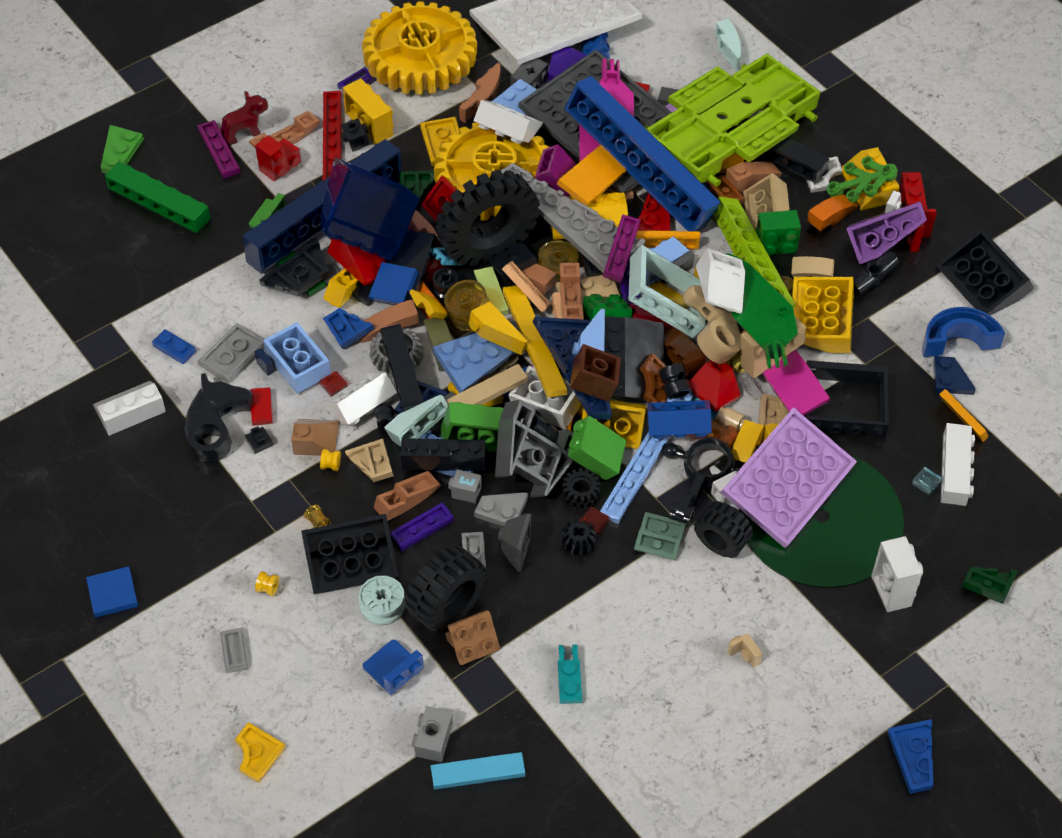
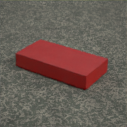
[250,387,273,426]

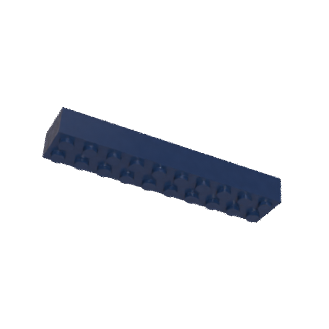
[243,139,401,274]

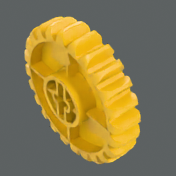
[362,2,477,95]
[434,122,549,221]

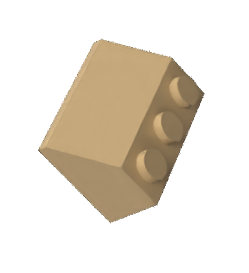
[743,173,789,231]

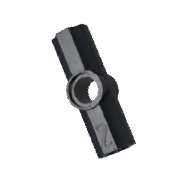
[853,252,899,296]

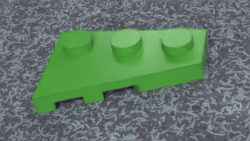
[101,125,144,174]

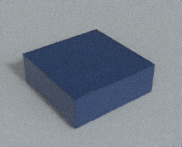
[254,348,274,376]

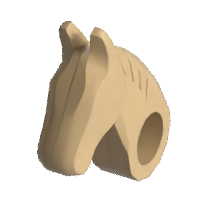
[683,285,741,364]

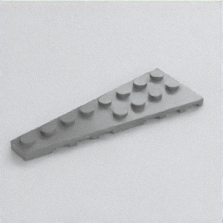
[501,163,645,273]

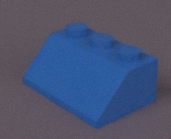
[647,400,712,439]

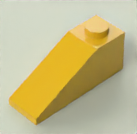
[323,268,361,308]
[468,302,527,355]

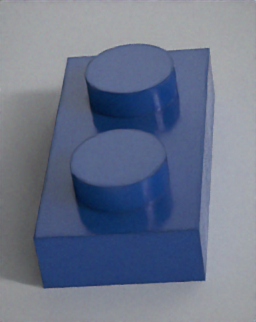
[152,329,196,364]

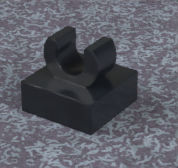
[245,426,273,454]

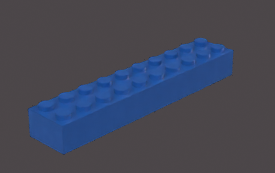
[564,76,720,231]

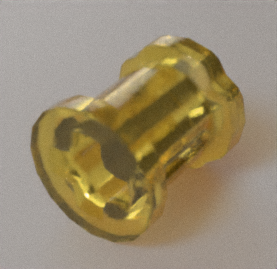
[304,505,331,528]

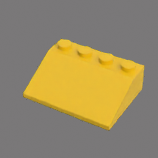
[792,277,854,353]

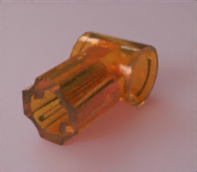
[705,419,739,449]

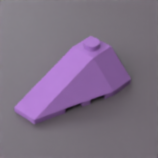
[846,201,927,264]

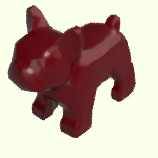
[220,91,268,145]

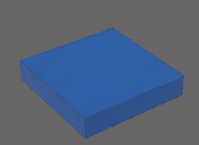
[368,262,418,305]
[86,566,138,618]

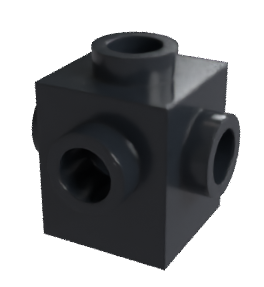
[341,118,369,152]

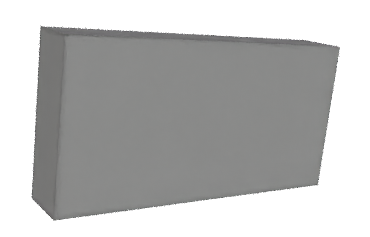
[220,628,248,674]

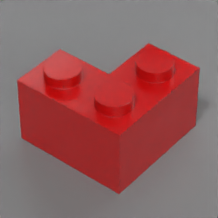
[255,135,301,182]

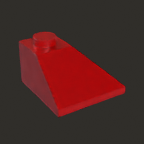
[421,175,457,221]

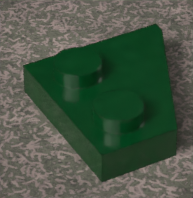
[962,567,1018,604]

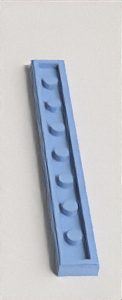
[600,394,693,524]

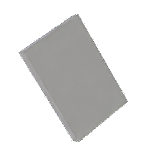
[197,323,264,384]

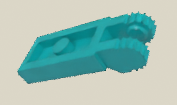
[557,644,582,704]

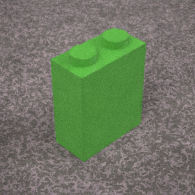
[568,416,626,481]

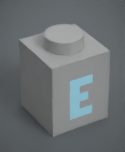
[448,470,482,504]

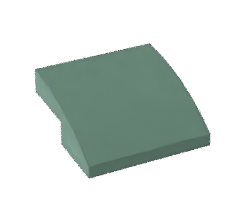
[634,512,686,561]

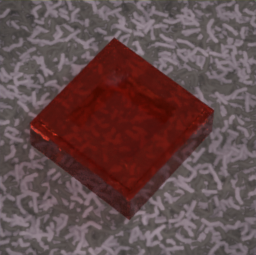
[320,371,348,397]
[580,506,609,535]

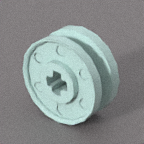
[359,576,405,625]

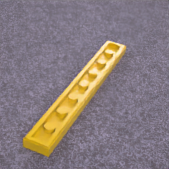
[502,286,567,398]

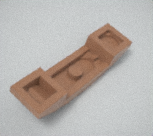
[249,111,320,148]
[559,263,584,320]

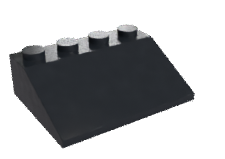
[936,228,1034,315]
[604,317,664,402]
[301,514,399,594]

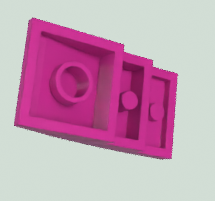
[762,349,830,416]

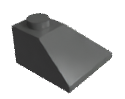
[498,513,531,573]

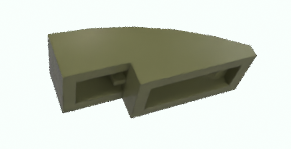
[423,318,452,371]

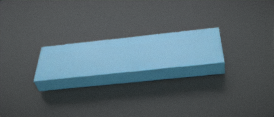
[431,752,525,790]

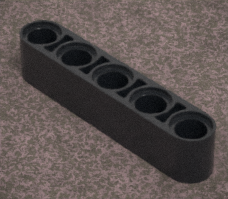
[380,324,423,412]

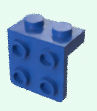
[363,639,424,696]

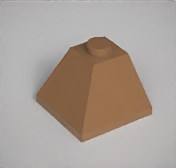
[291,419,339,456]

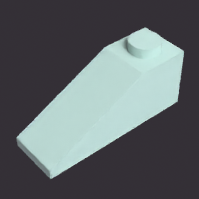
[384,395,448,446]

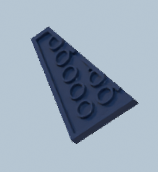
[533,317,612,420]

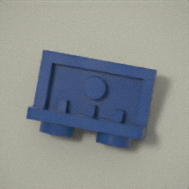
[581,32,611,59]

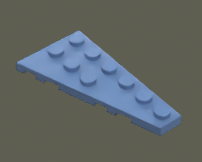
[433,313,540,393]

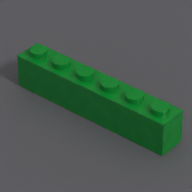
[105,162,211,233]

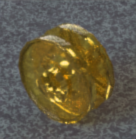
[538,240,579,282]

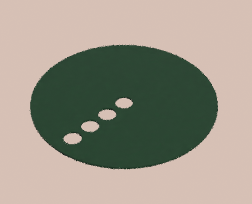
[739,455,904,587]

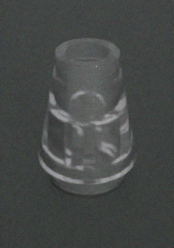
[736,371,764,400]

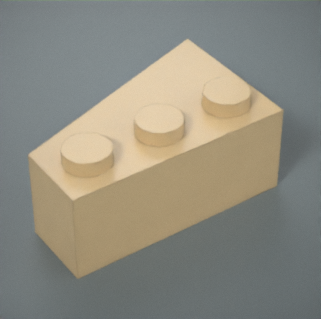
[740,317,806,379]

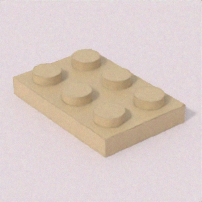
[555,275,619,306]

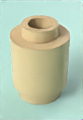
[715,407,746,434]

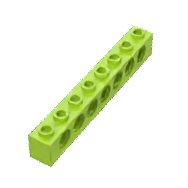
[713,196,795,308]

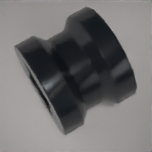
[374,405,395,430]

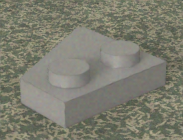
[474,492,528,527]

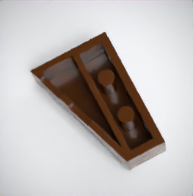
[664,326,706,381]

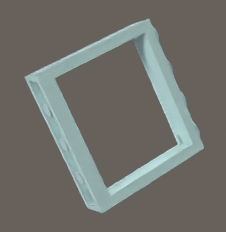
[629,245,705,338]

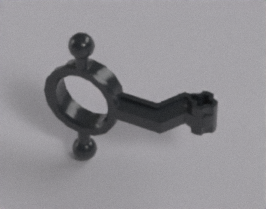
[663,438,740,525]

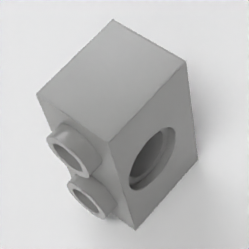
[412,706,453,762]

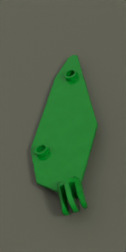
[726,253,798,369]

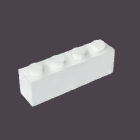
[941,423,975,506]

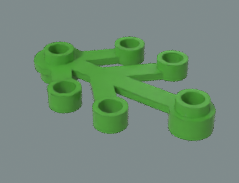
[827,156,898,203]

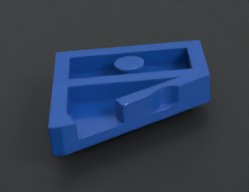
[323,308,375,349]

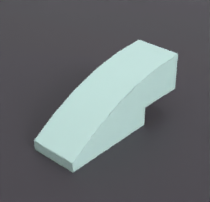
[715,18,741,71]

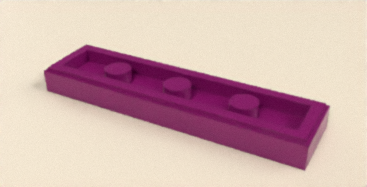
[197,120,241,179]
[602,214,641,282]

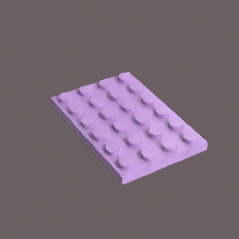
[720,407,857,548]

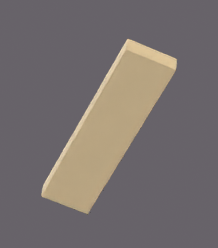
[447,364,529,406]

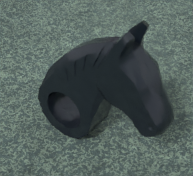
[184,373,254,463]

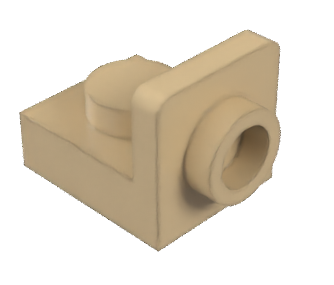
[728,633,762,668]

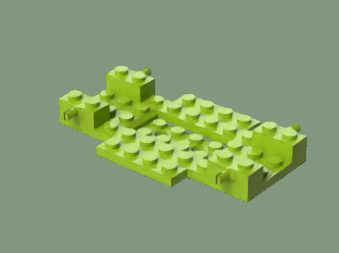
[644,53,821,187]

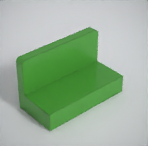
[249,193,286,228]

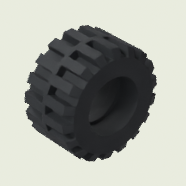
[694,501,753,558]

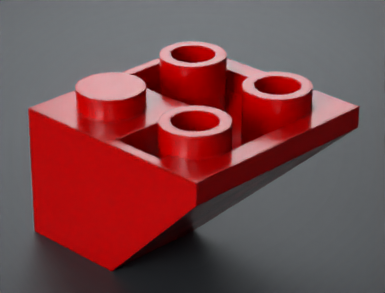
[689,360,741,412]

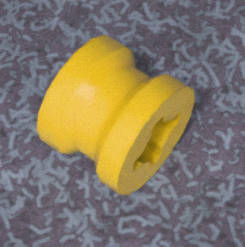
[320,449,341,471]
[255,571,279,596]

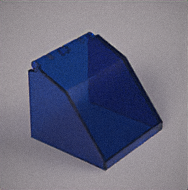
[321,158,420,261]

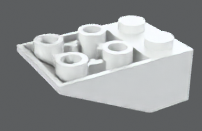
[696,248,745,314]

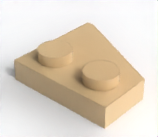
[345,439,394,482]

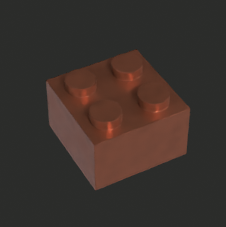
[570,344,621,402]

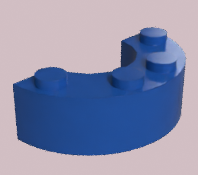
[922,307,1005,357]

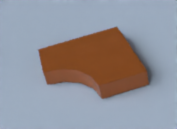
[639,353,667,403]

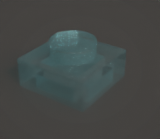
[912,466,942,495]

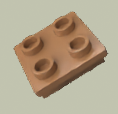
[445,610,500,665]

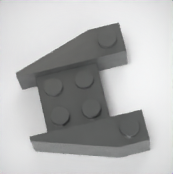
[495,399,574,498]

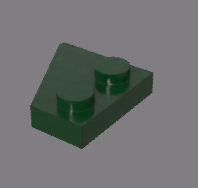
[400,170,434,204]

